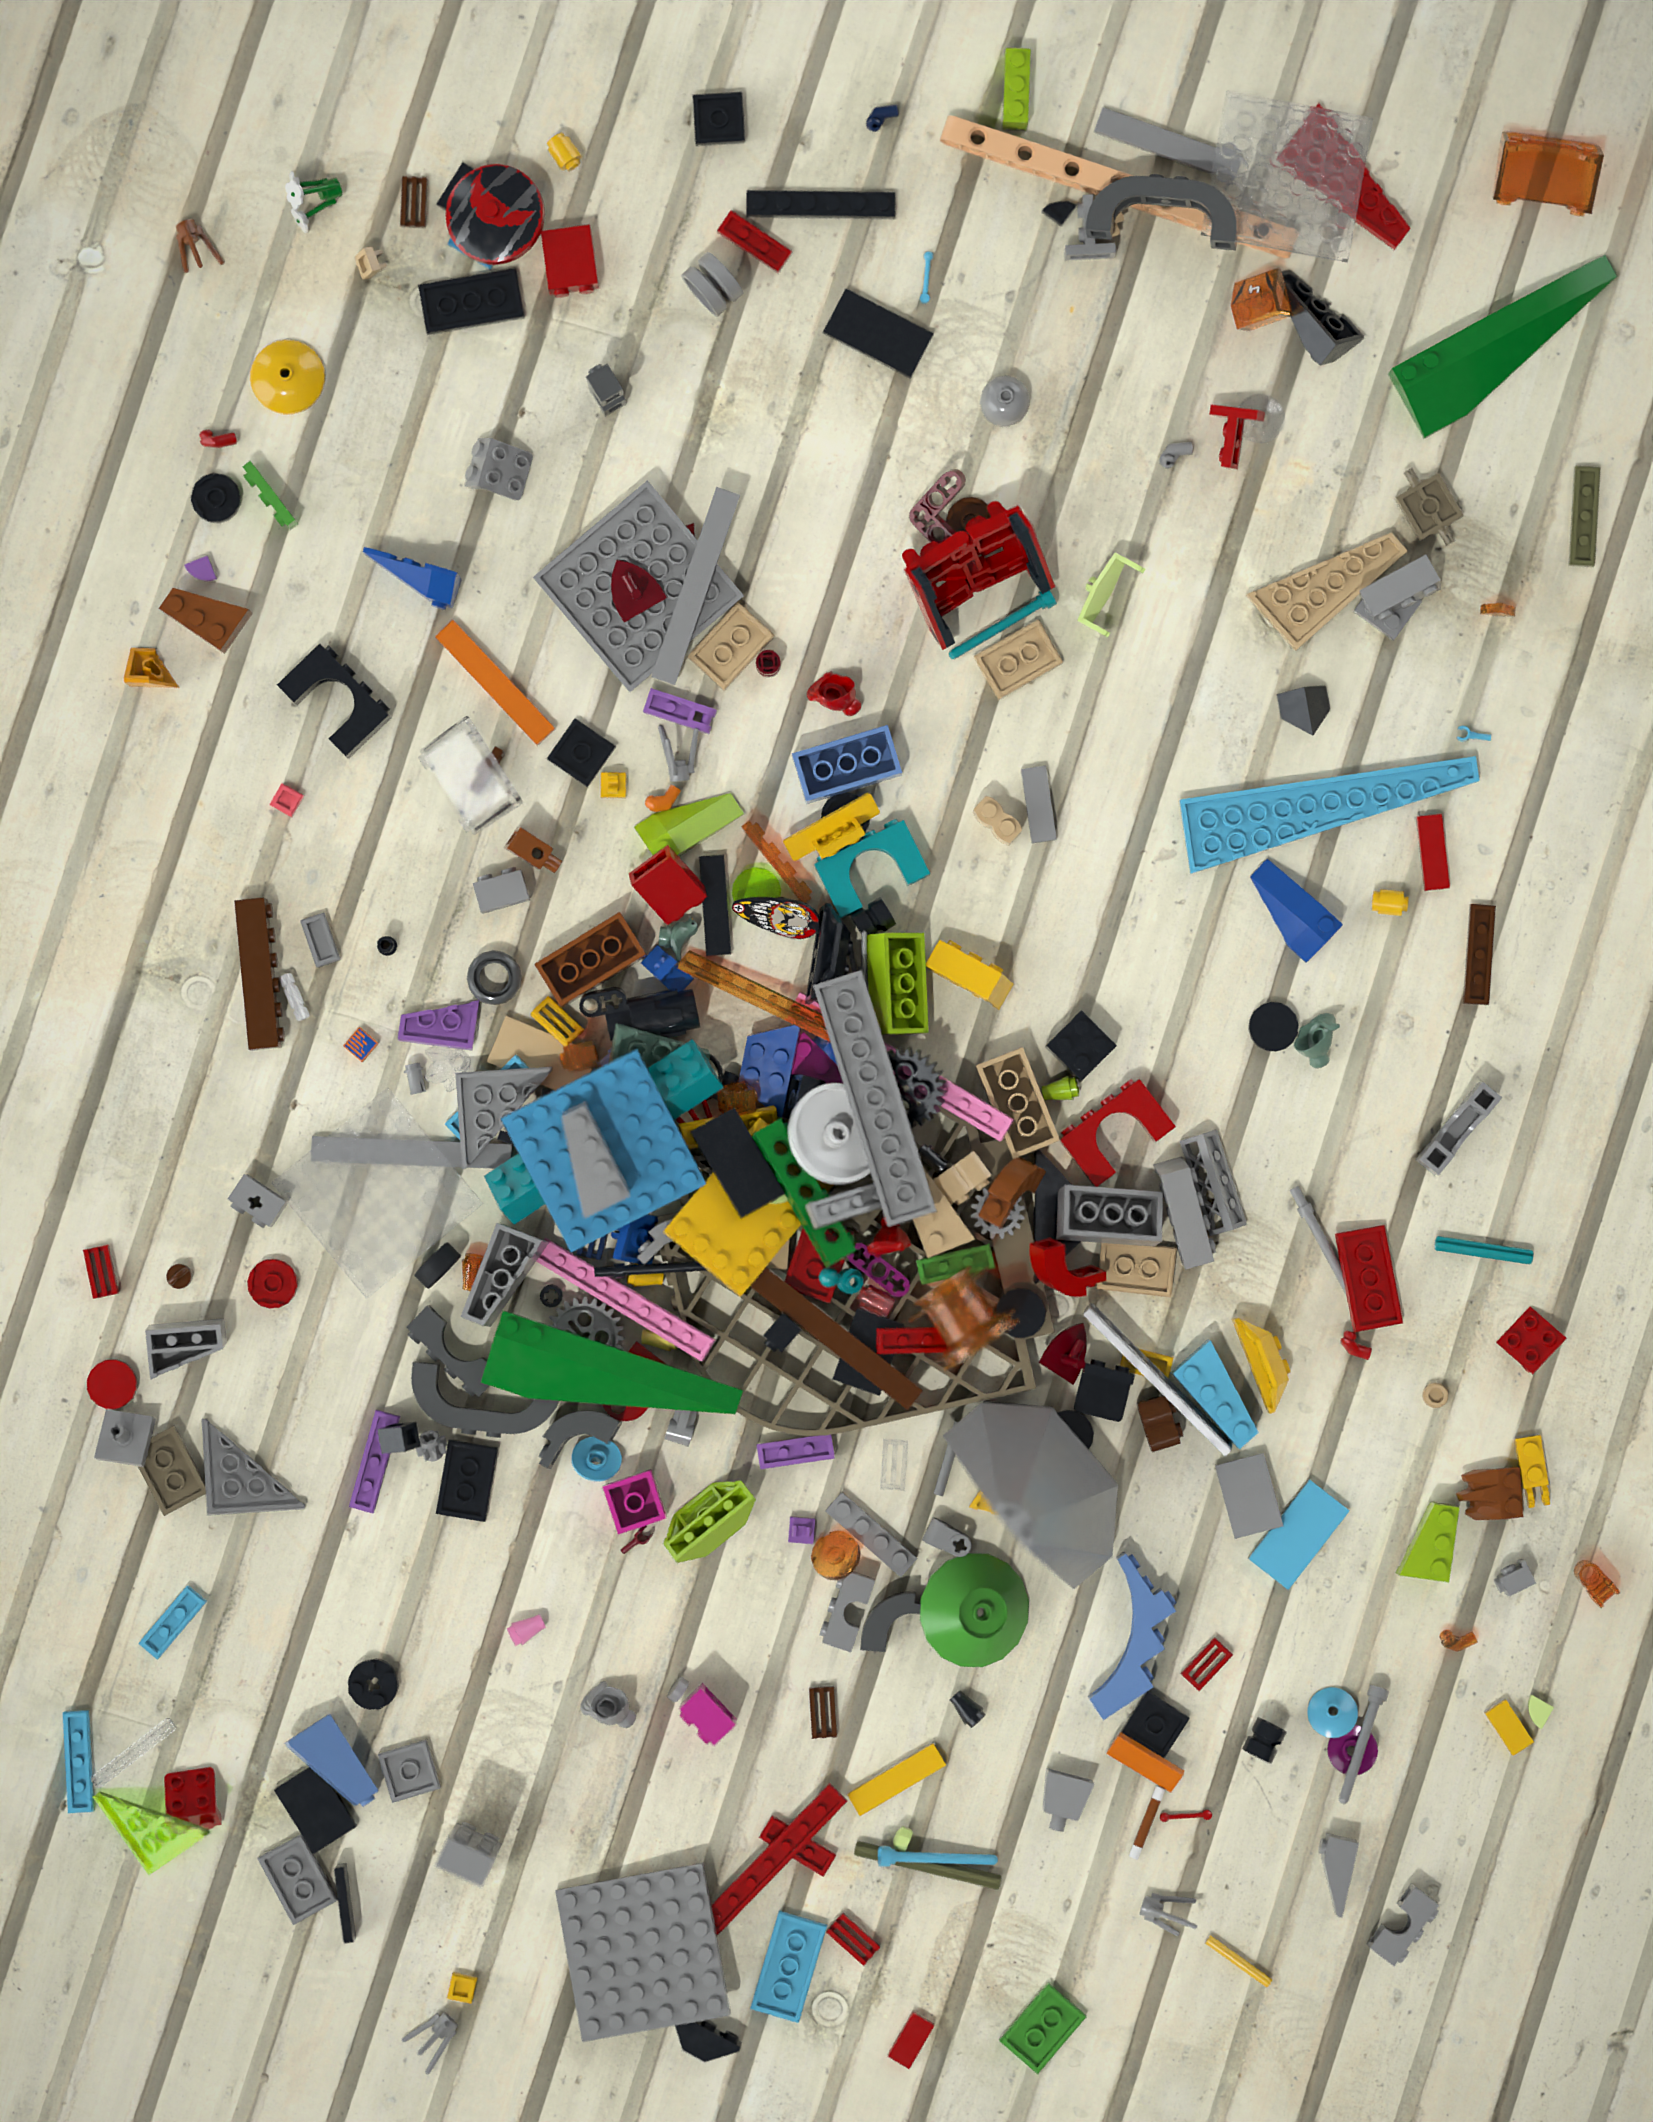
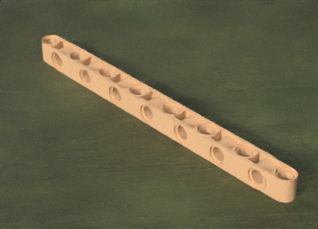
[940,116,1298,258]

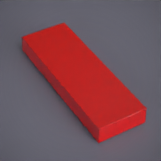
[717,210,792,274]
[1416,814,1450,891]
[876,1327,952,1354]
[759,1815,836,1877]

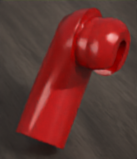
[1341,1330,1372,1360]

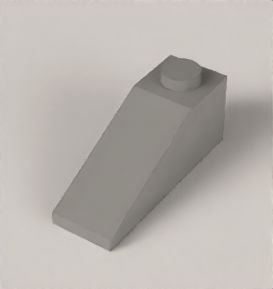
[1318,1833,1359,1918]

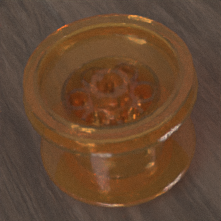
[908,1265,1020,1371]

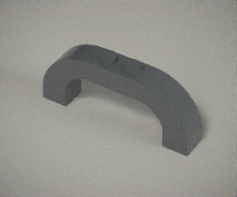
[1085,174,1238,251]
[411,1361,560,1438]

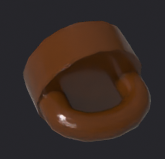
[166,1264,192,1289]

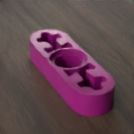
[848,1243,910,1297]

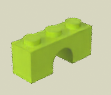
[1002,48,1031,130]

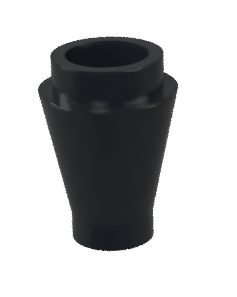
[949,1690,986,1728]

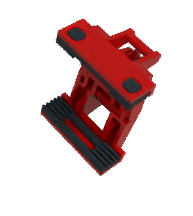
[902,501,1055,650]

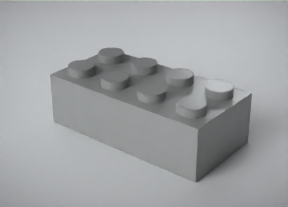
[1057,1185,1163,1247]
[435,1822,502,1887]

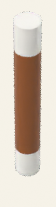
[1129,1785,1165,1860]

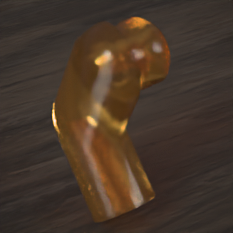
[1439,1630,1478,1652]

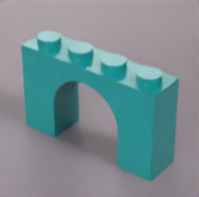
[814,819,930,919]

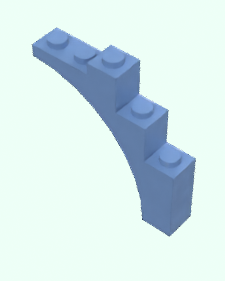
[1088,1552,1176,1720]

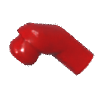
[199,430,237,448]

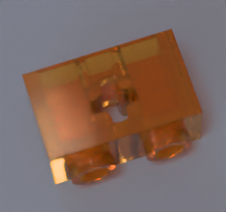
[559,1040,600,1073]

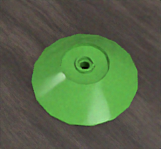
[920,1553,1029,1667]

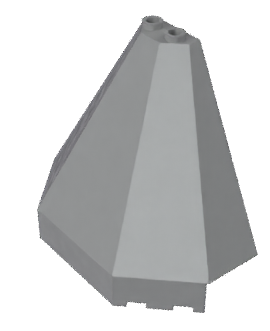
[943,1401,1118,1589]

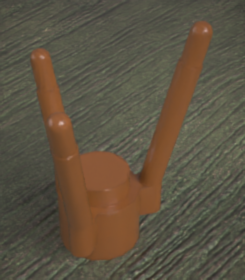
[176,219,224,273]

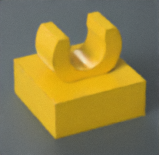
[601,772,626,798]

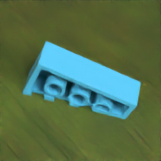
[1170,1340,1259,1449]

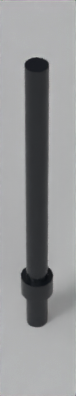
[594,1261,708,1279]

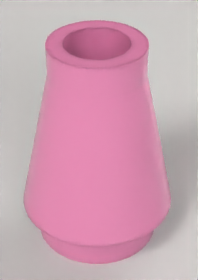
[507,1615,546,1646]

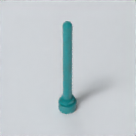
[949,590,1057,659]

